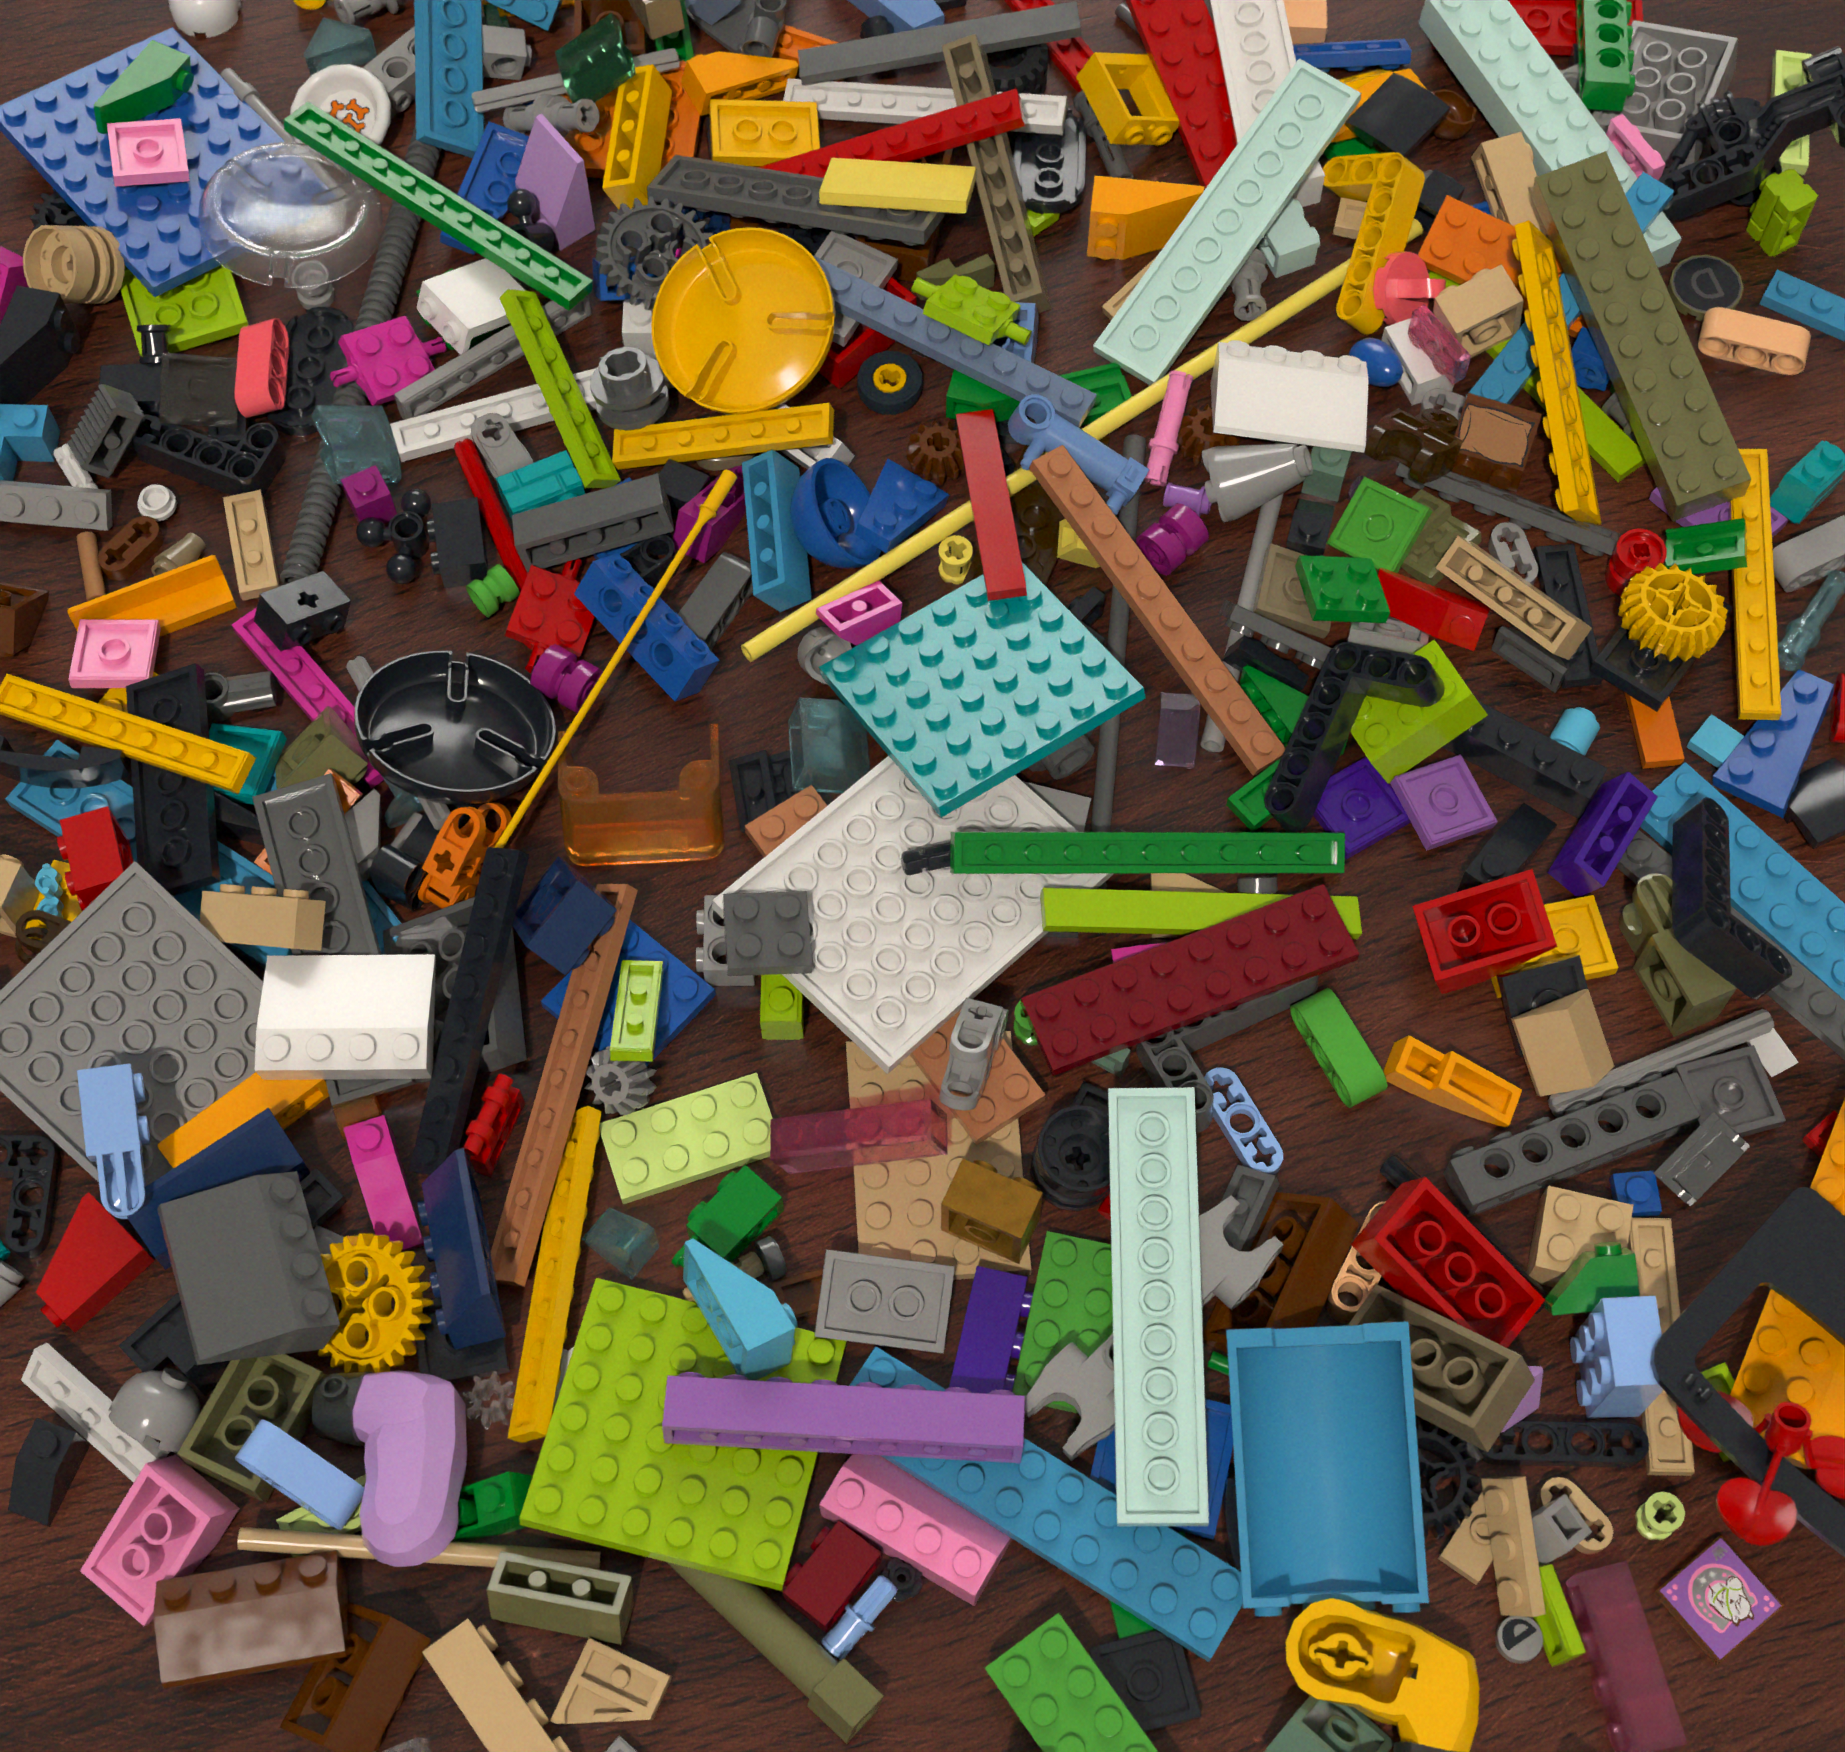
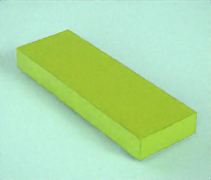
[610,960,664,1062]

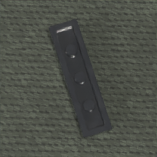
[1533,543,1603,688]

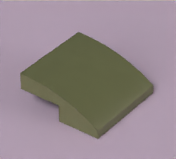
[1401,489,1482,586]

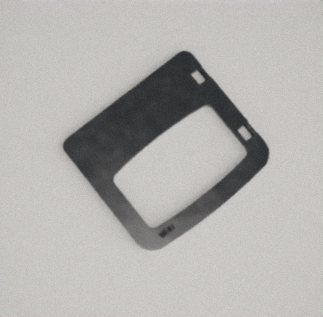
[1650,1187,1845,1557]

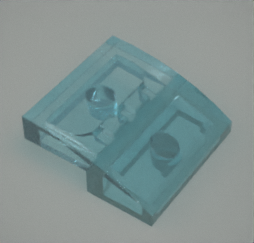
[311,405,402,484]

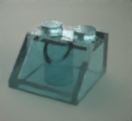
[788,697,870,793]

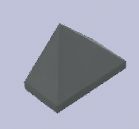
[1491,626,1567,693]

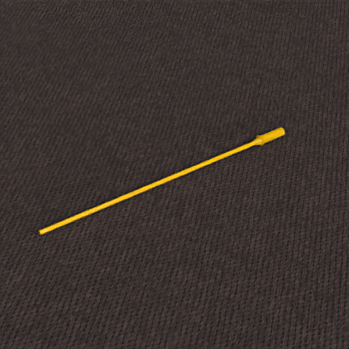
[494,470,737,848]

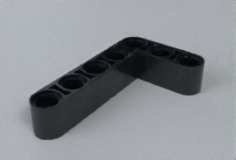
[1264,642,1445,832]
[1672,797,1792,1000]

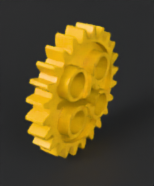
[318,1233,433,1373]

